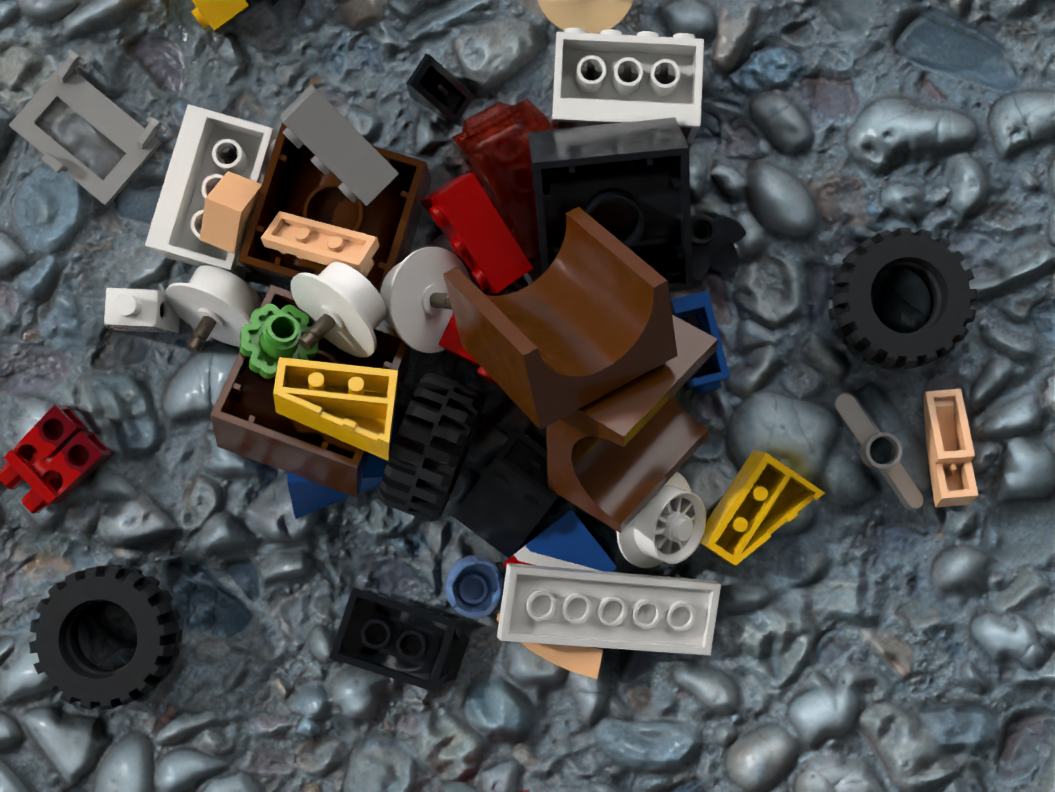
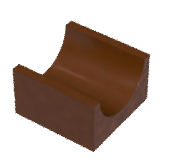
[238,122,432,294]
[443,207,678,430]
[210,285,411,497]
[546,315,718,533]

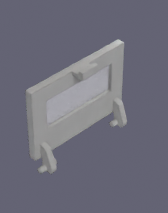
[9,49,167,207]

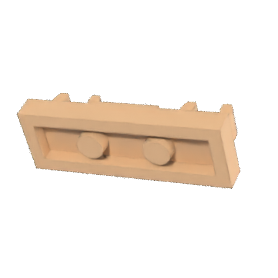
[261,211,380,277]

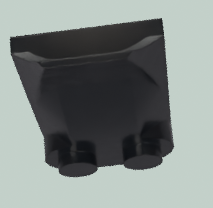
[329,586,470,692]

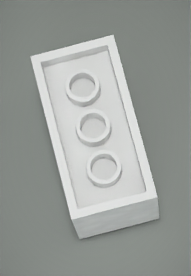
[551,28,704,143]
[145,104,278,280]

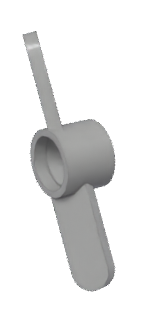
[835,392,923,510]

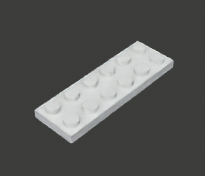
[497,563,721,655]

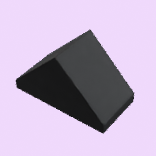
[406,54,475,125]

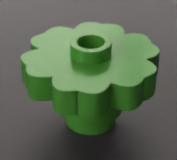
[239,303,318,379]

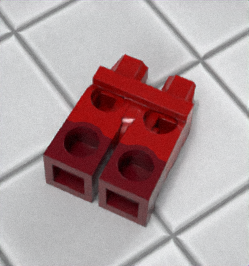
[0,404,114,514]

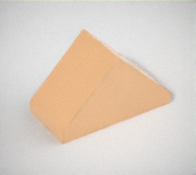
[200,171,262,255]

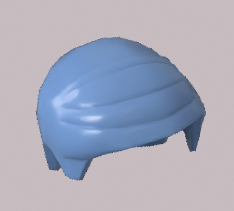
[445,555,503,618]

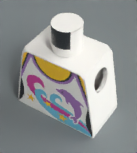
[104,288,180,333]

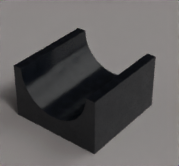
[527,117,693,292]

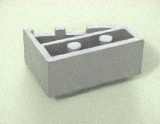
[280,84,399,206]

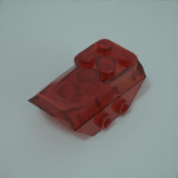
[452,98,560,261]

